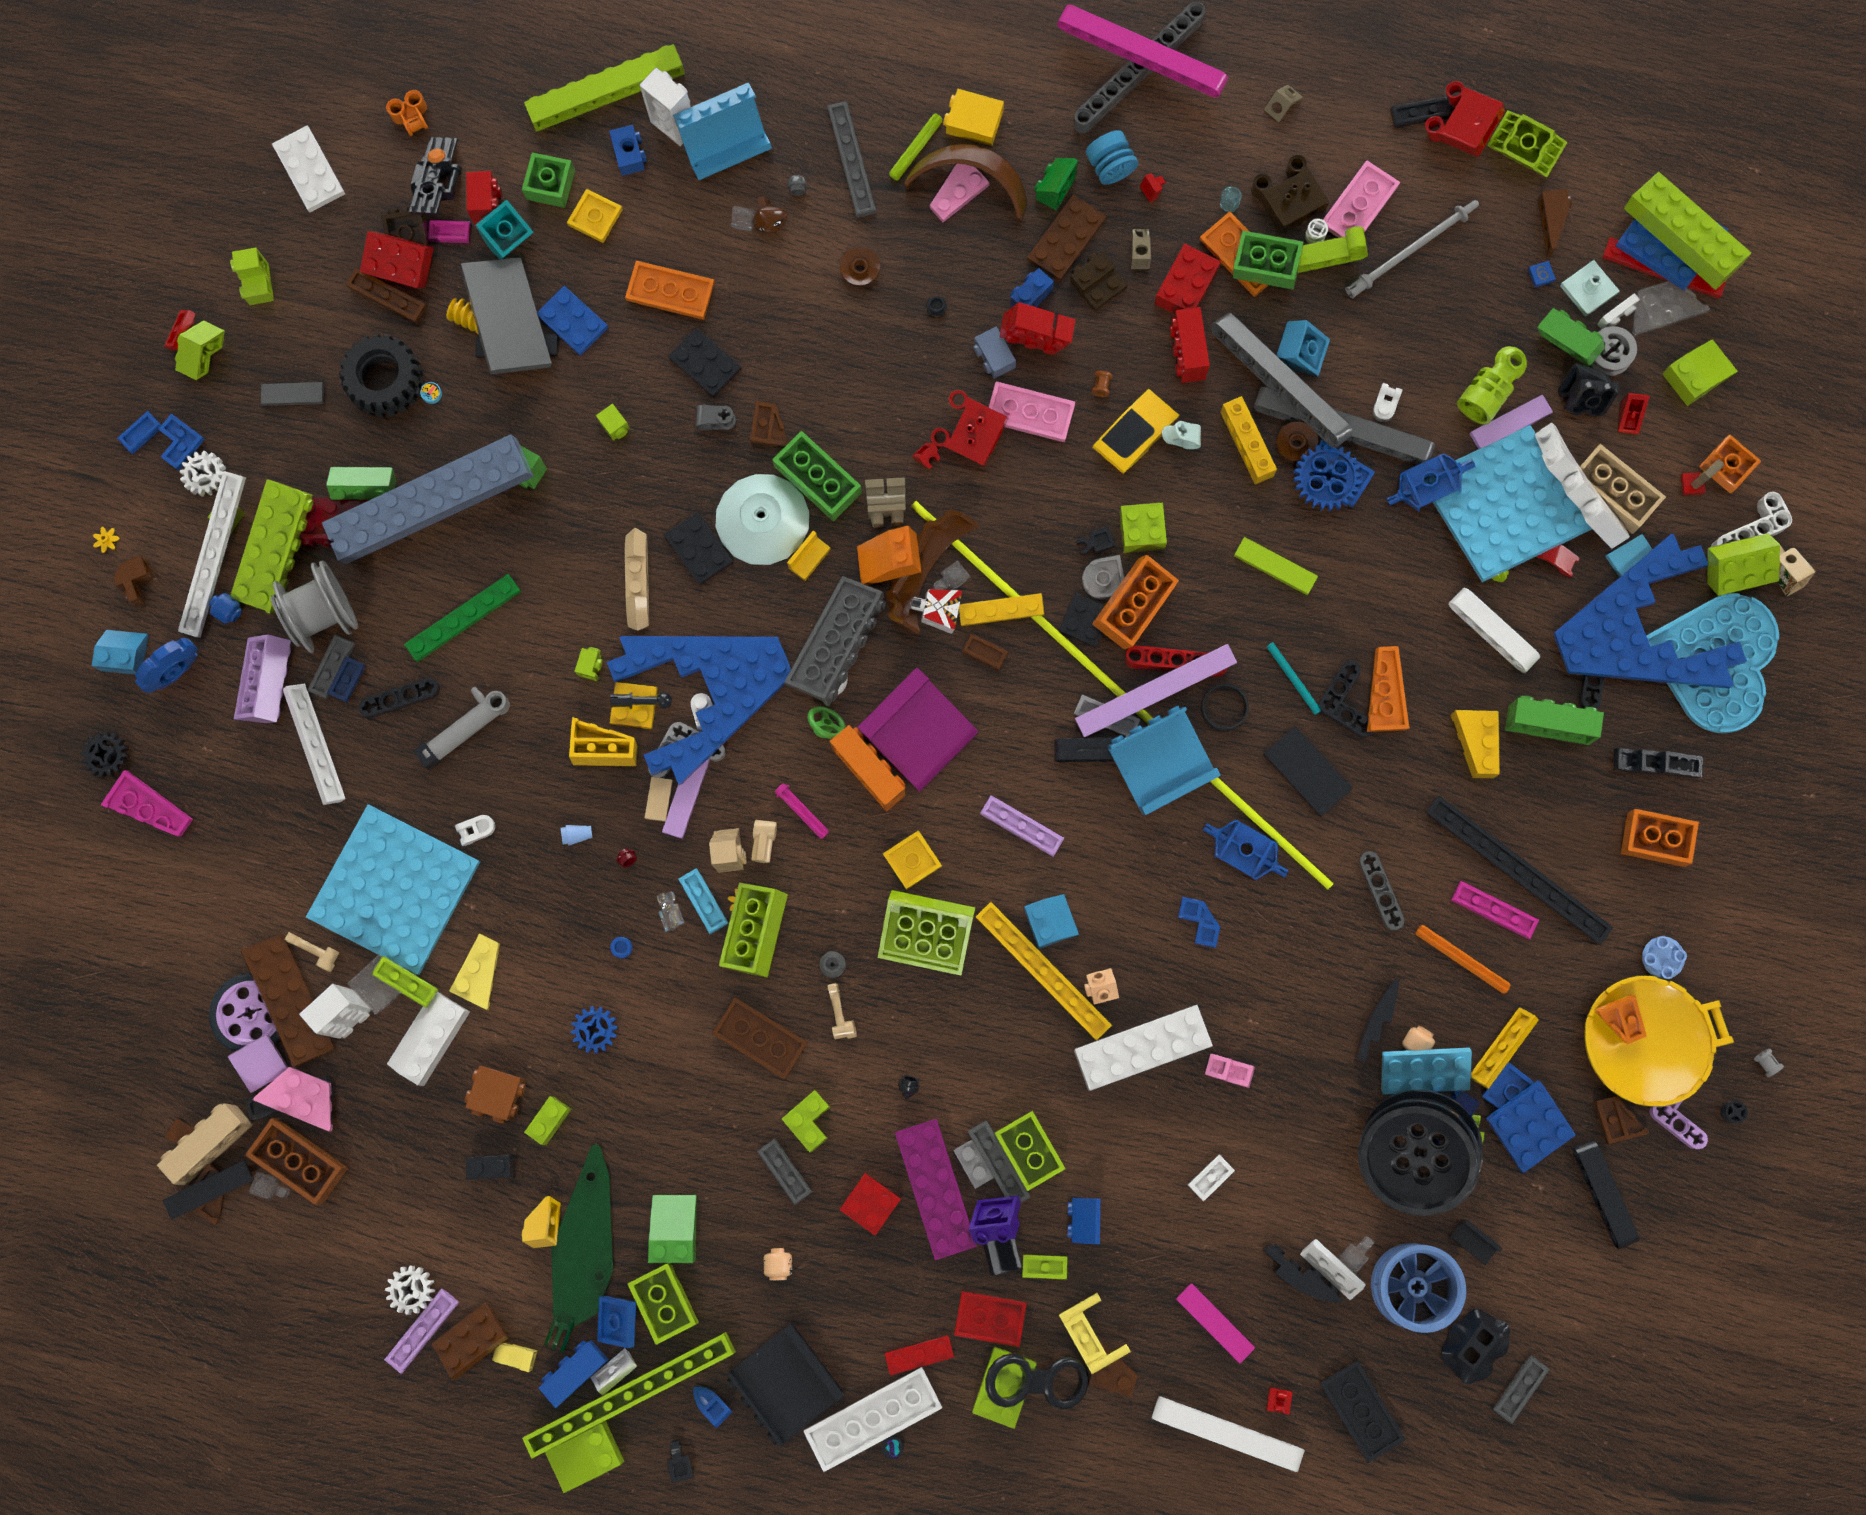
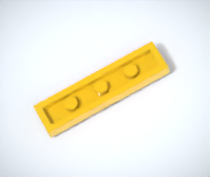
[959,593,1044,626]
[1471,1007,1539,1089]

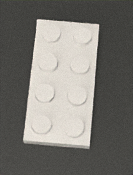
[272,125,345,212]

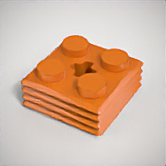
[1700,435,1761,493]

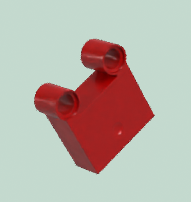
[1425,81,1505,157]
[931,390,1009,466]

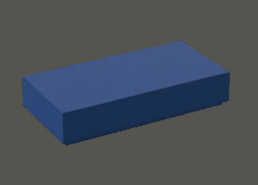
[117,411,161,454]

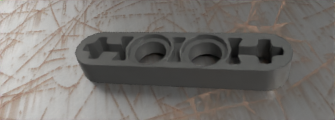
[1358,851,1404,931]

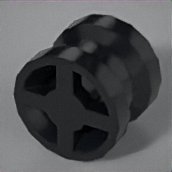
[1720,1101,1748,1123]

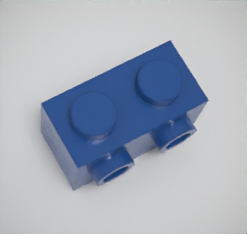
[1010,268,1054,307]

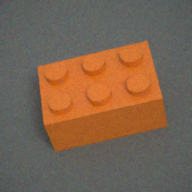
[1621,809,1699,867]

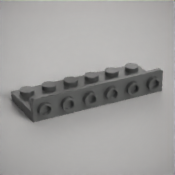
[784,576,886,706]

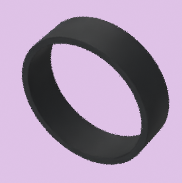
[1201,684,1249,732]

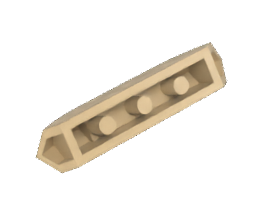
[625,528,649,631]

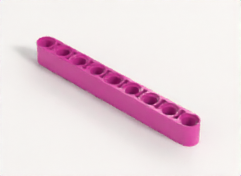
[1057,5,1228,98]

